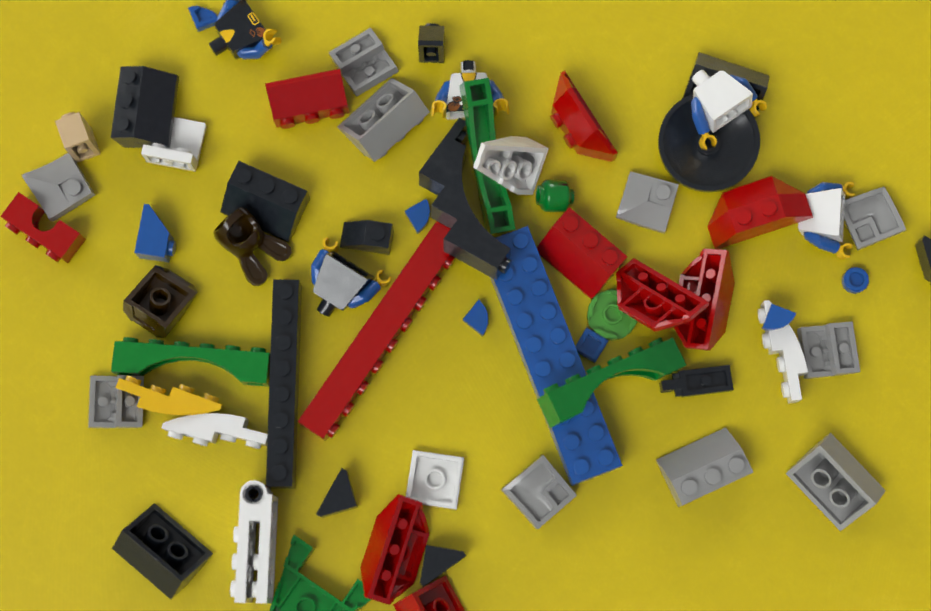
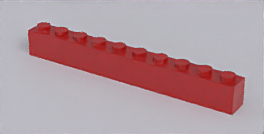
[297,221,456,441]

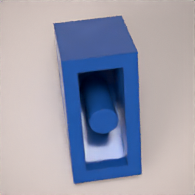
[134,204,176,263]

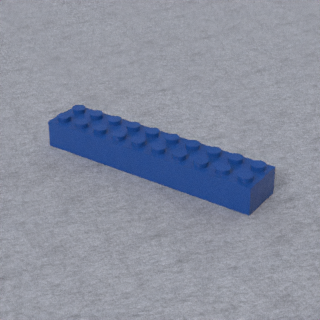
[490,226,622,486]

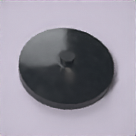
[658,94,760,192]

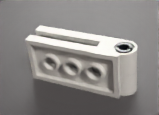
[230,480,278,603]

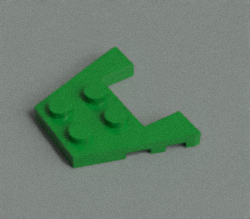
[269,535,372,611]

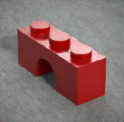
[0,192,86,263]

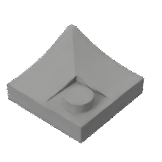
[21,153,95,222]
[616,171,679,234]
[844,187,906,251]
[501,455,577,530]

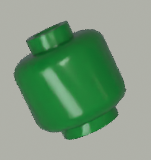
[536,179,574,212]

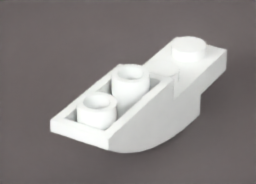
[758,300,808,404]
[162,413,268,449]

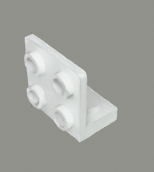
[141,117,206,172]

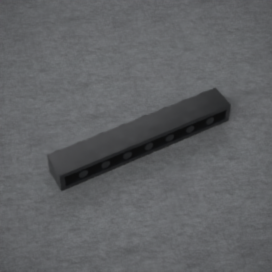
[266,279,302,489]

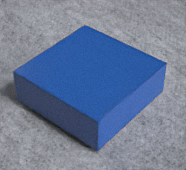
[575,328,608,363]

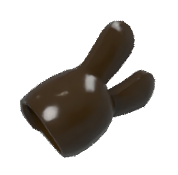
[213,207,292,286]

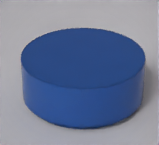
[842,267,869,294]

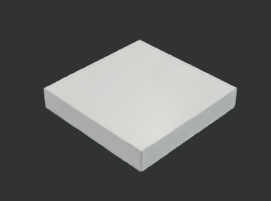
[406,450,464,510]

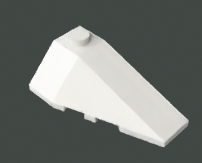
[473,136,549,195]

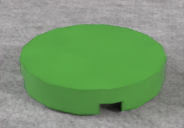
[587,289,637,341]

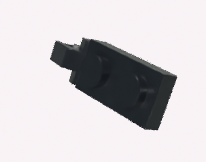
[659,365,734,398]

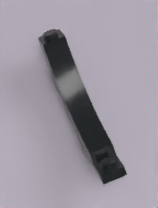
[419,118,512,280]

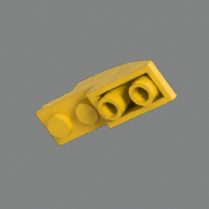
[115,375,222,415]

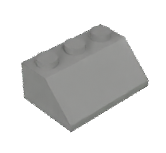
[338,78,429,162]
[656,427,753,507]
[786,433,886,531]

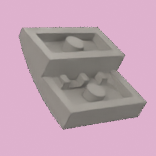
[329,28,398,97]
[797,322,860,379]
[88,375,144,428]

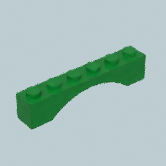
[459,78,516,234]
[111,337,270,387]
[537,337,686,428]

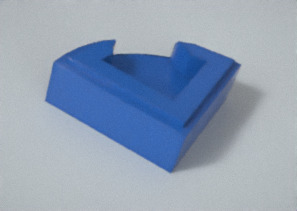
[188,6,217,32]
[405,199,430,234]
[463,300,488,336]
[762,304,796,331]

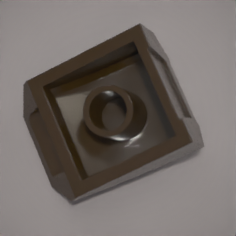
[123,265,198,338]

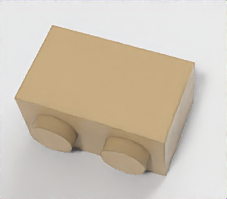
[55,112,100,163]

